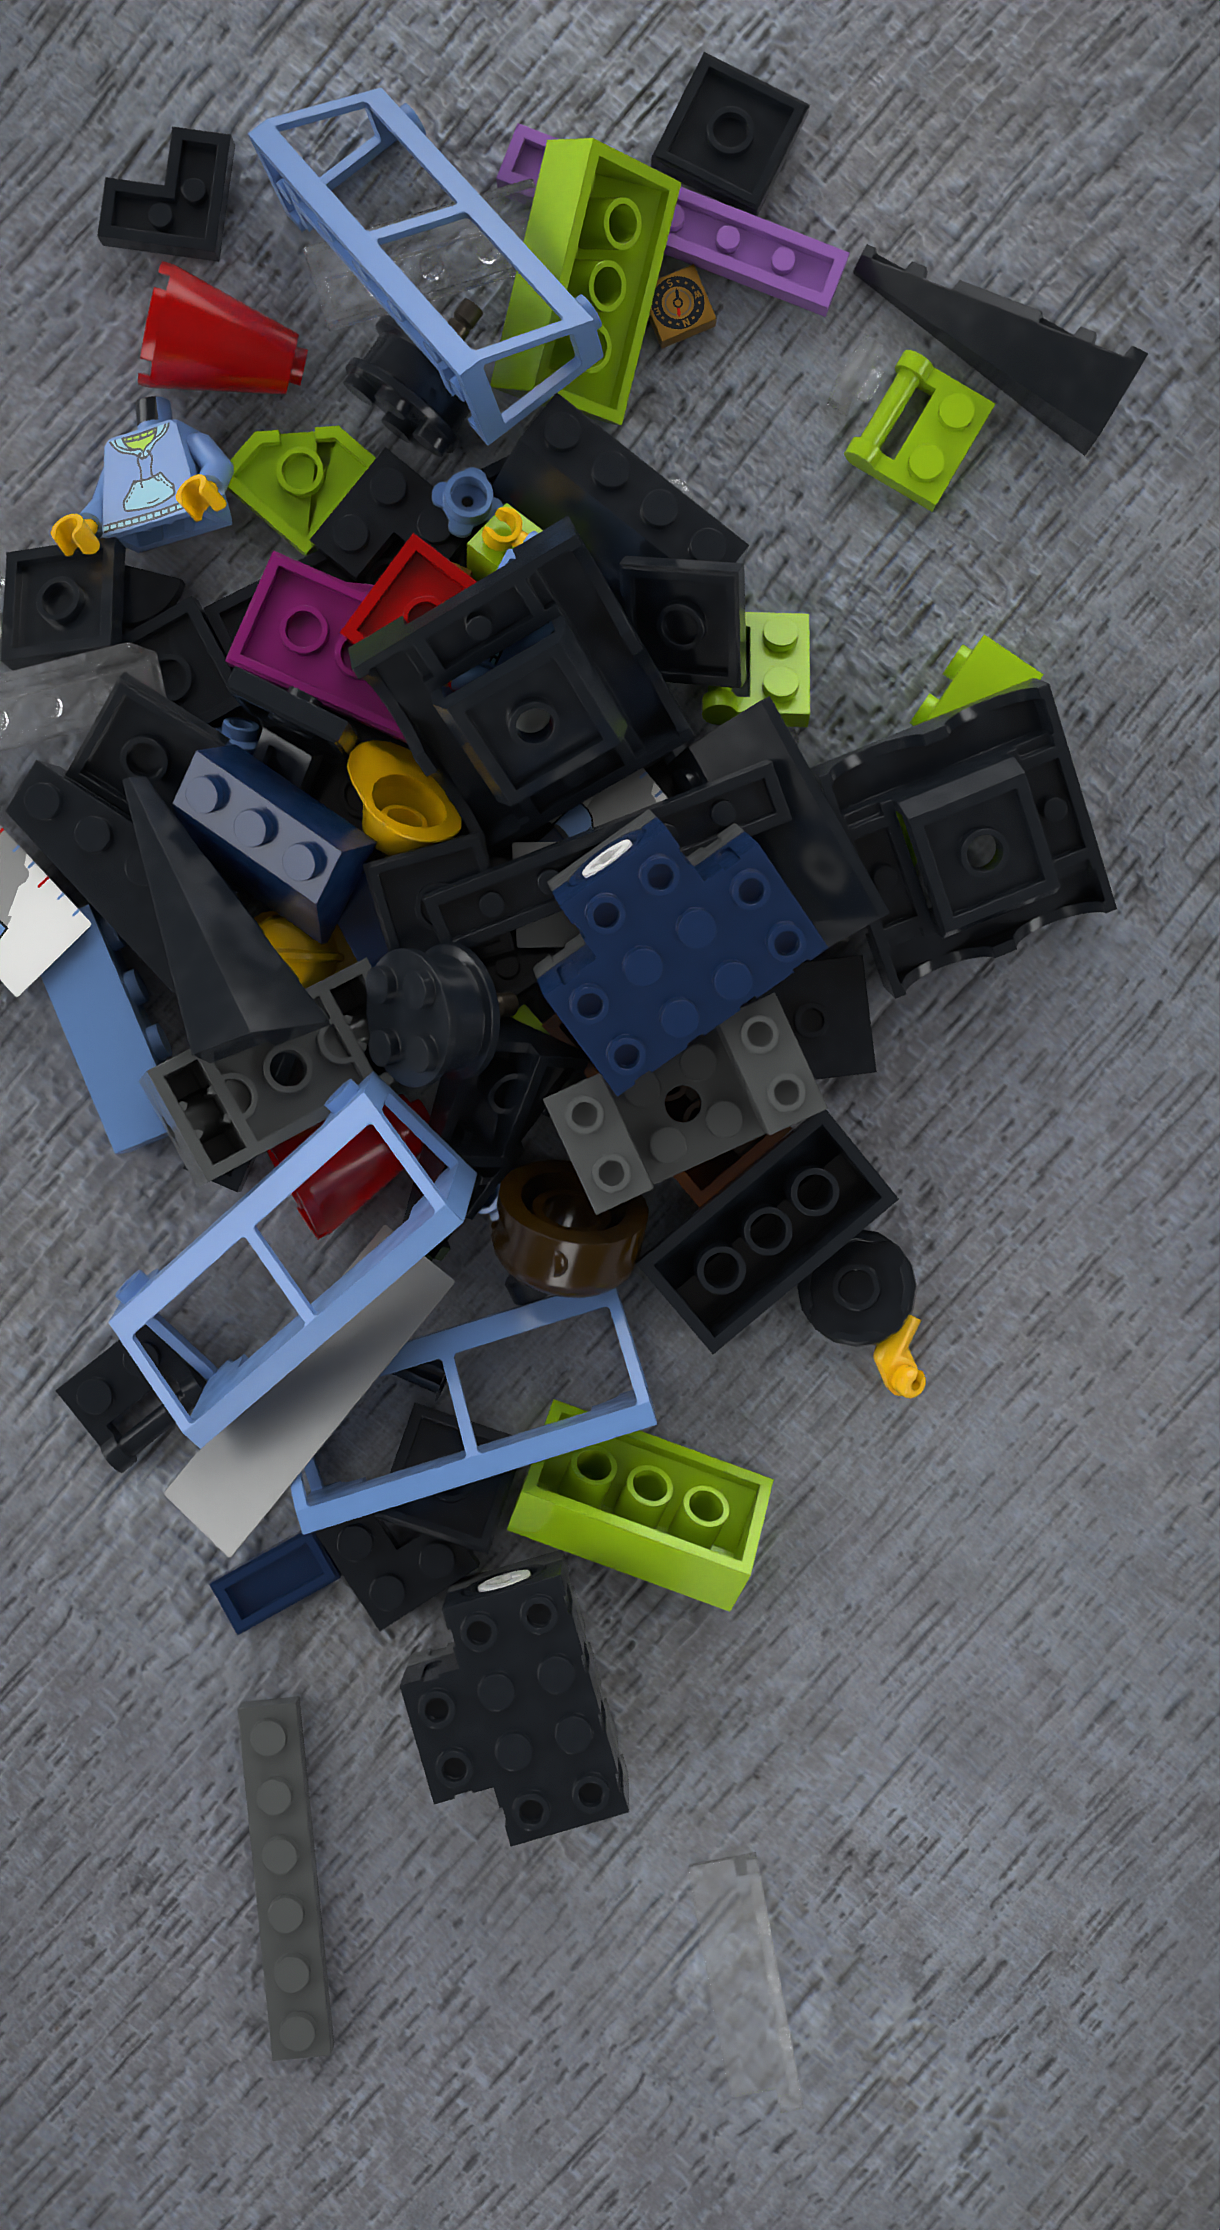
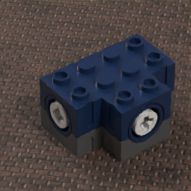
[532,809,829,1097]

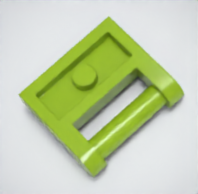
[844,350,996,512]
[702,612,810,727]

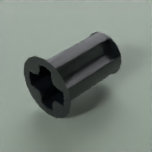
[391,1359,447,1401]

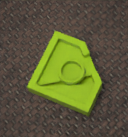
[227,425,376,557]

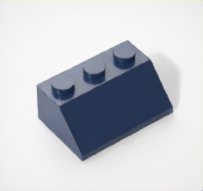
[173,744,377,944]

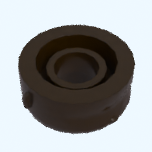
[491,1160,649,1298]

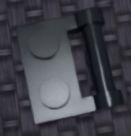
[55,1324,207,1473]

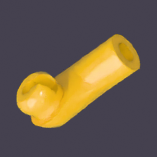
[873,1315,926,1399]

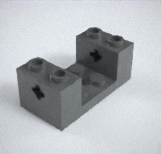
[139,957,396,1187]
[543,993,828,1215]

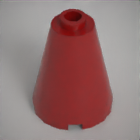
[138,261,308,395]
[266,1094,430,1240]

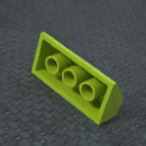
[490,138,681,425]
[507,1399,774,1612]

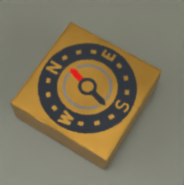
[648,264,717,349]

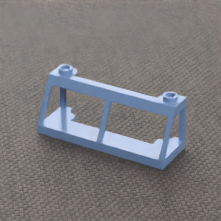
[248,88,604,446]
[108,1071,477,1449]
[290,1287,657,1535]

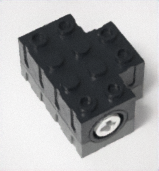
[400,1550,629,1847]

